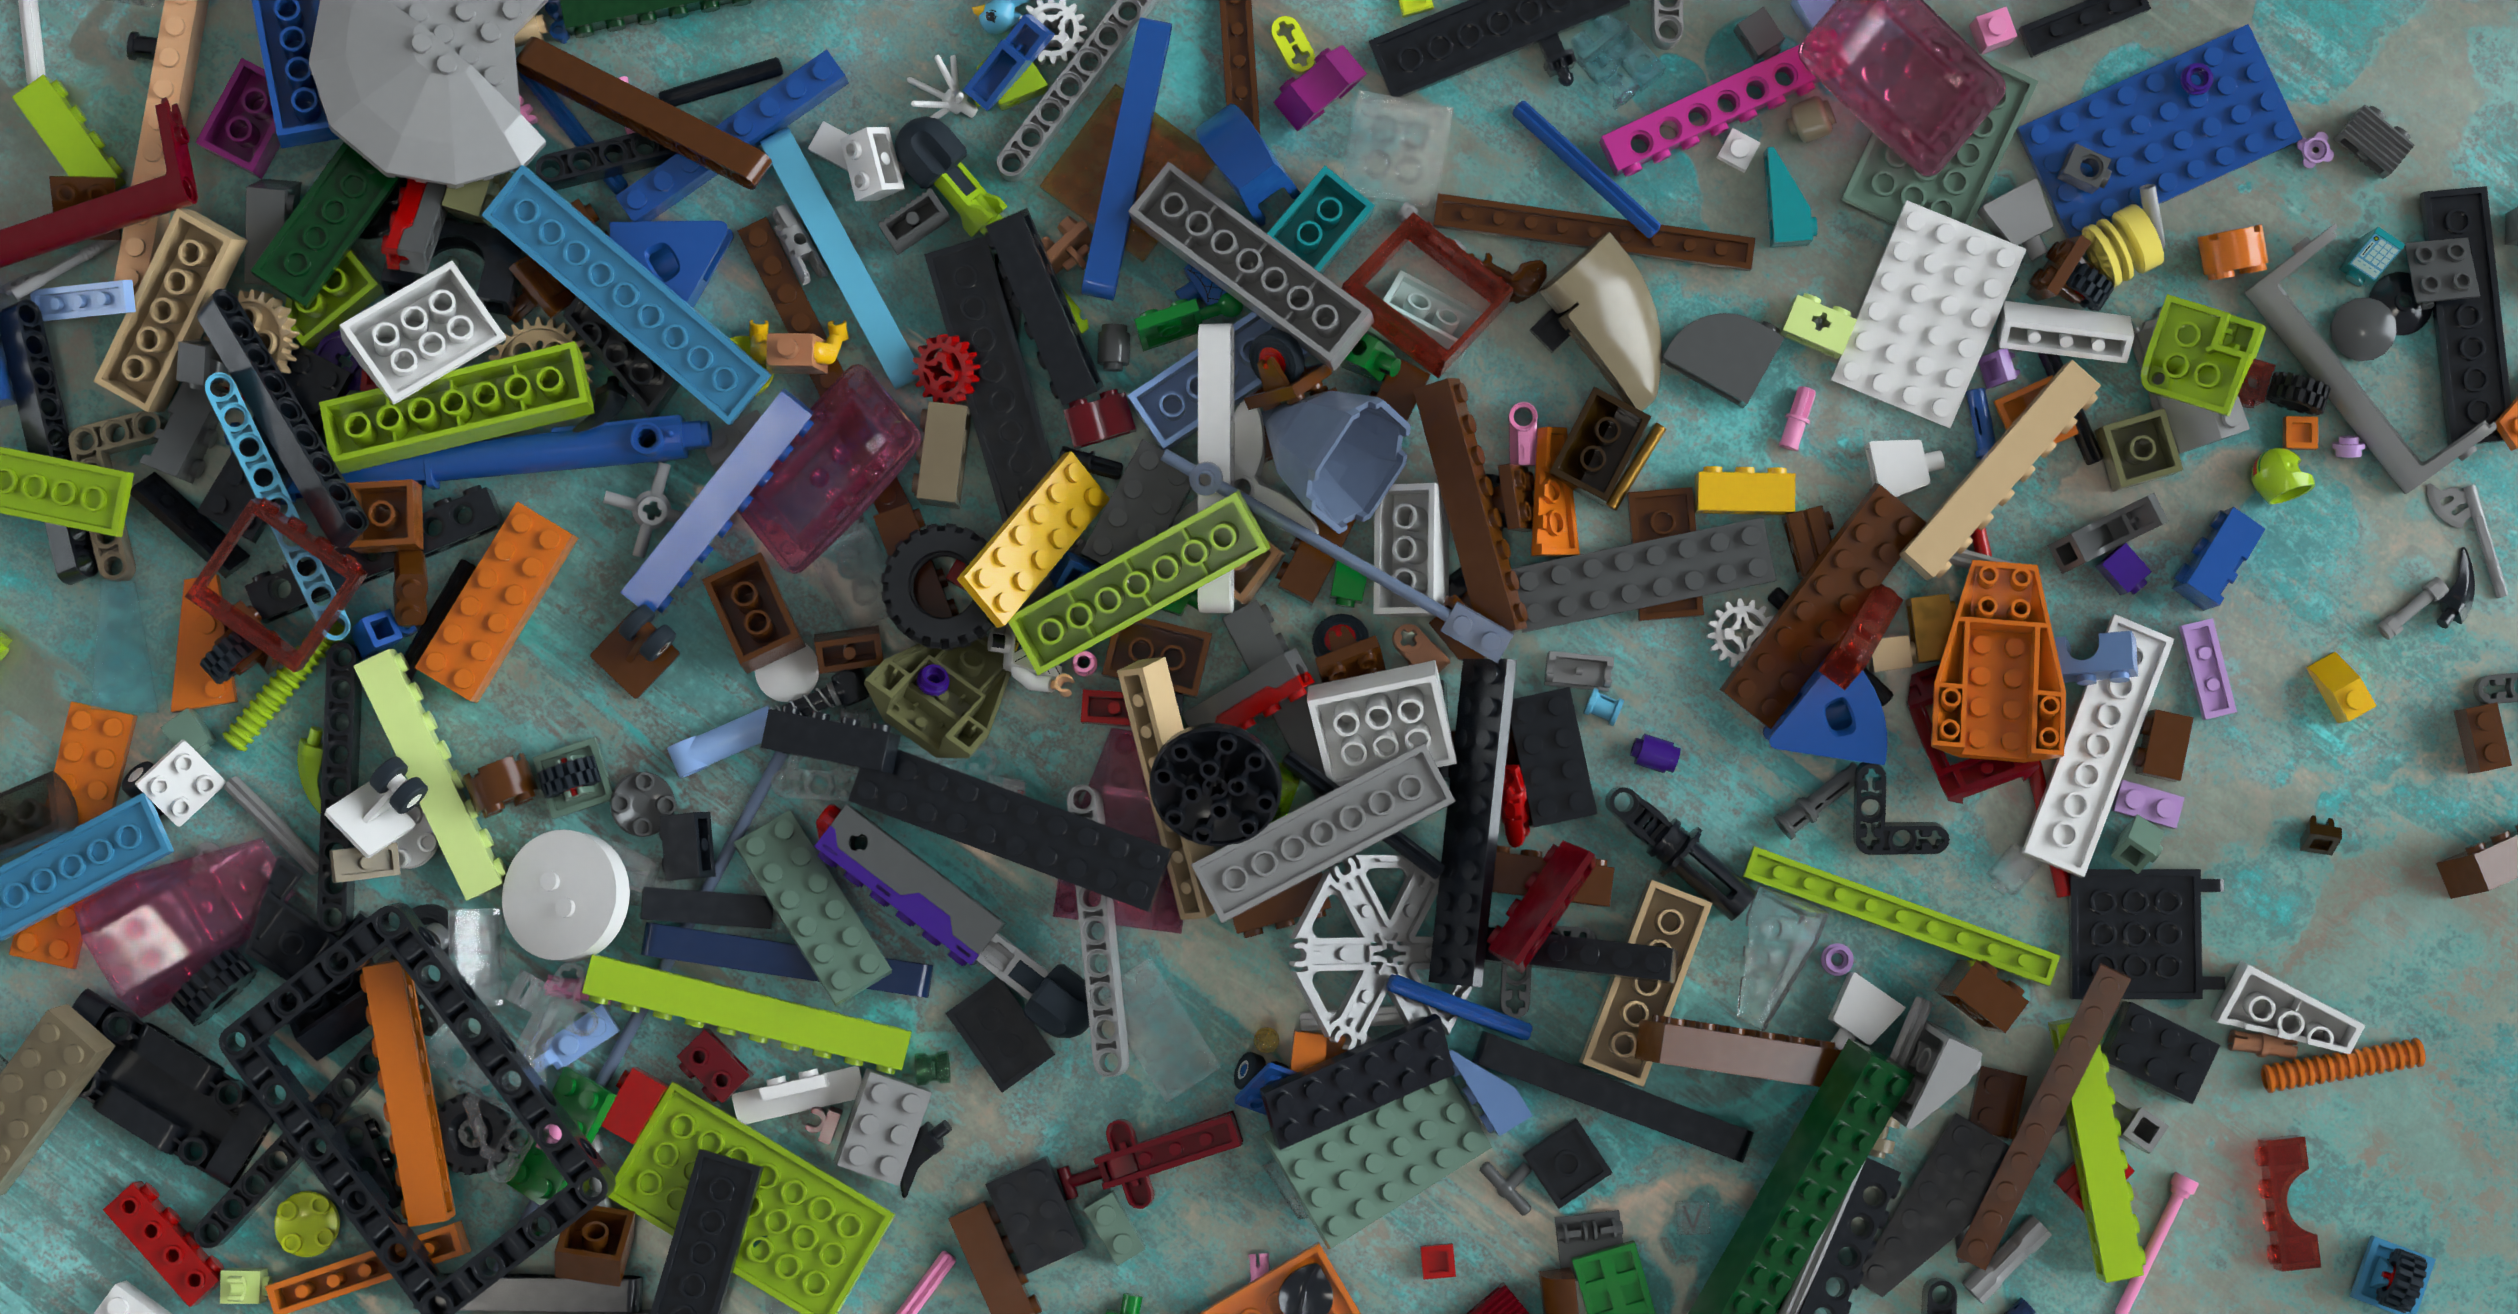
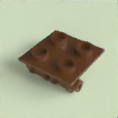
[49,176,121,240]

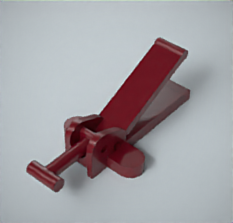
[1056,1110,1243,1209]

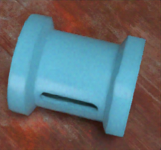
[1583,688,1624,726]

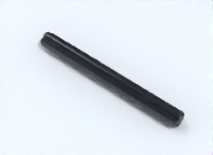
[1281,751,1445,879]

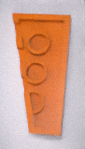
[171,574,238,713]

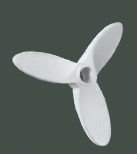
[1173,401,1319,534]

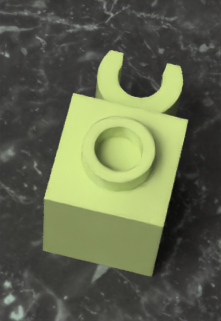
[220,1268,273,1304]

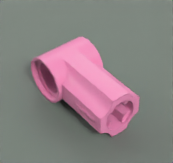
[1508,402,1538,466]

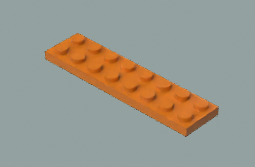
[9,701,138,969]

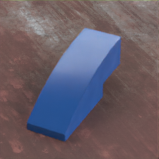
[963,14,1055,111]

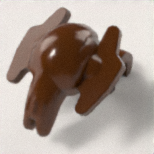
[1467,253,1547,304]

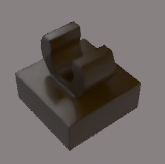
[2300,815,2342,856]

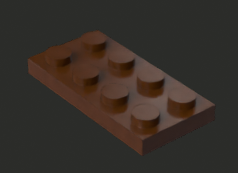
[1627,487,1704,621]

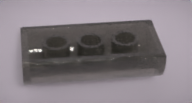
[0,771,78,861]

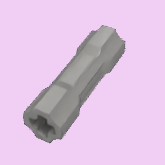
[1962,1215,2052,1304]

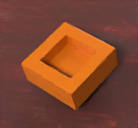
[2283,416,2318,450]

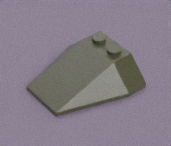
[864,636,1011,759]

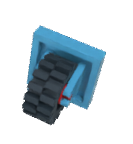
[2349,1235,2436,1314]

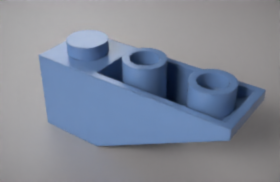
[1449,1049,1533,1136]

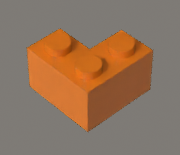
[1289,1030,1347,1072]

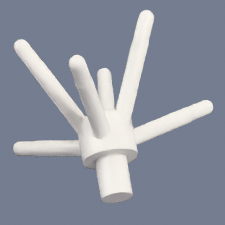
[907,55,978,119]

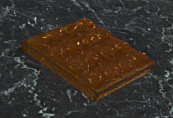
[1040,83,1215,263]

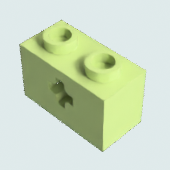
[1779,293,1857,359]

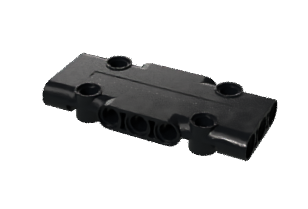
[72,988,275,1189]

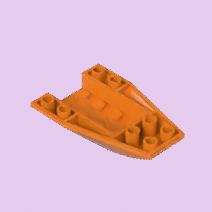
[1931,560,2066,763]

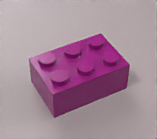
[195,58,280,179]

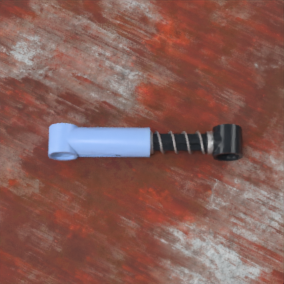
[667,668,871,778]

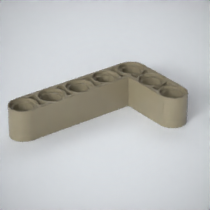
[68,411,167,583]

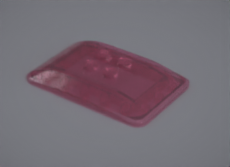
[1798,0,2006,176]
[737,364,922,574]

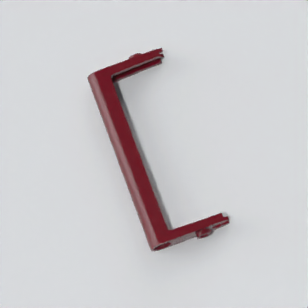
[0,97,198,268]

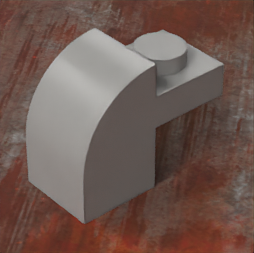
[2112,1092,2169,1154]

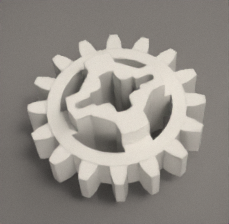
[1019,0,1087,67]
[1706,598,1774,668]

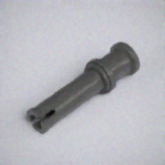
[1774,762,1865,840]

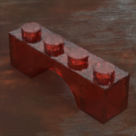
[1819,583,1903,690]
[2255,1135,2321,1272]

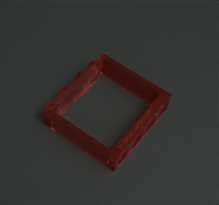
[1341,212,1514,379]
[185,497,368,673]

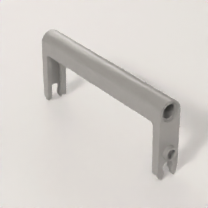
[2244,223,2497,494]

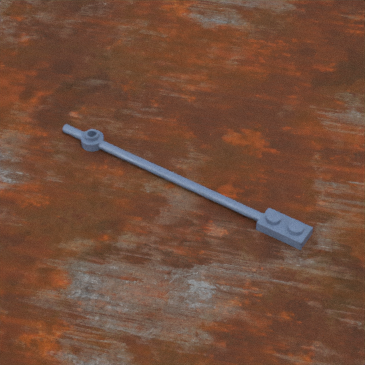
[1160,449,1514,663]

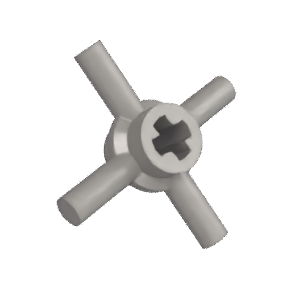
[603,462,684,558]

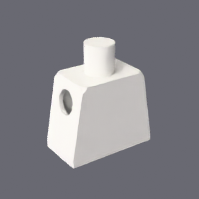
[1864,440,1945,498]
[1828,972,1906,1050]

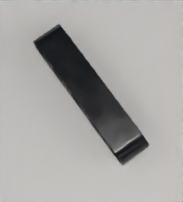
[536,133,677,191]

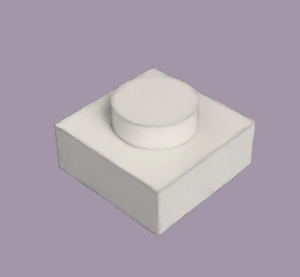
[1716,128,1760,173]

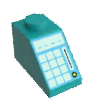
[2339,227,2406,287]

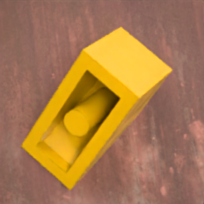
[2306,651,2377,723]

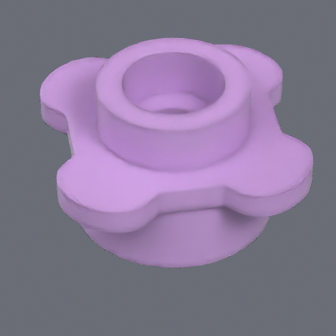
[2297,132,2334,168]

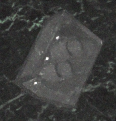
[448,908,507,1007]

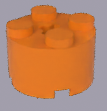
[2197,224,2269,281]

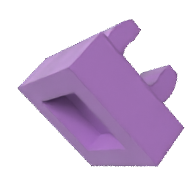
[1978,349,2020,389]

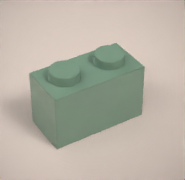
[1084,1190,1146,1266]

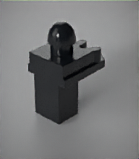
[1538,35,1577,87]

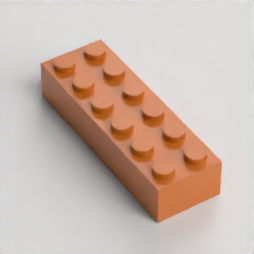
[415,501,579,703]

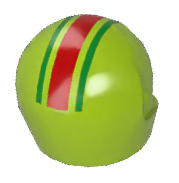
[2251,448,2315,505]

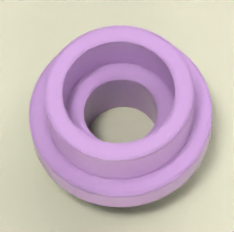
[2332,435,2365,458]
[1821,943,1854,976]

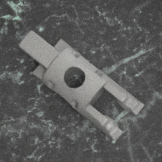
[772,203,828,285]

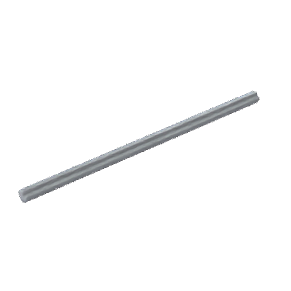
[1778,997,1933,1314]

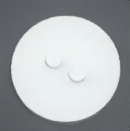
[502,830,630,962]

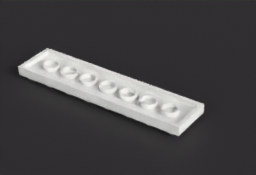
[2021,614,2174,878]

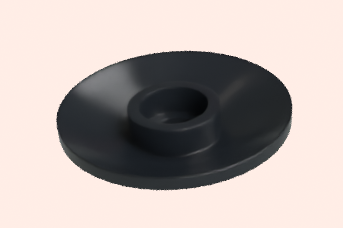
[2369,272,2433,336]

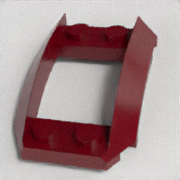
[1907,664,2039,804]

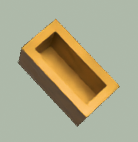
[1905,594,1956,664]

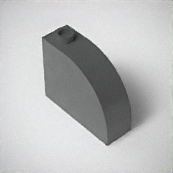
[1662,313,1785,408]

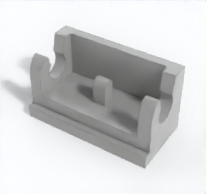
[1544,651,1614,692]

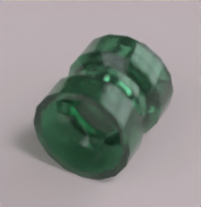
[915,1051,951,1086]

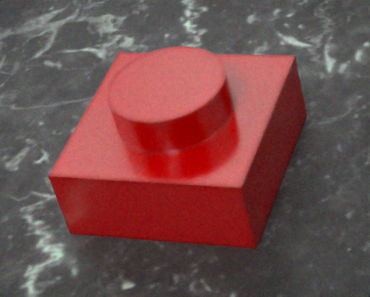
[1420,1243,1456,1280]

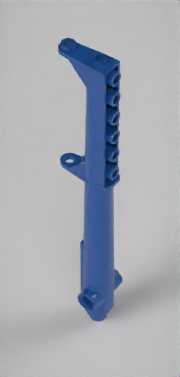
[224,415,712,505]

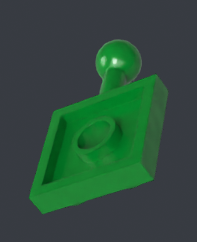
[1134,292,1243,352]

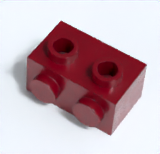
[676,1028,754,1103]

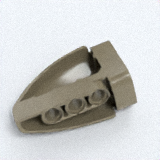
[1539,232,1662,411]

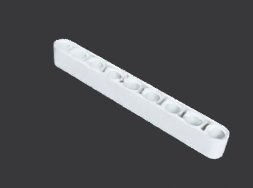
[1198,323,1235,613]

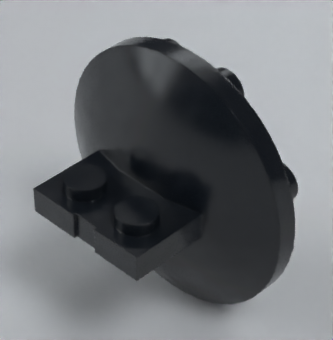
[1149,723,1282,846]

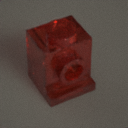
[2238,359,2276,408]

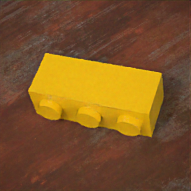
[1694,466,1796,515]

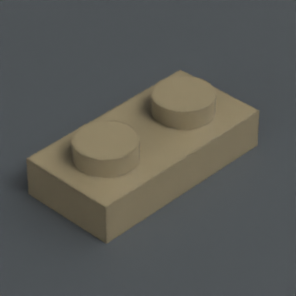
[329,842,401,883]

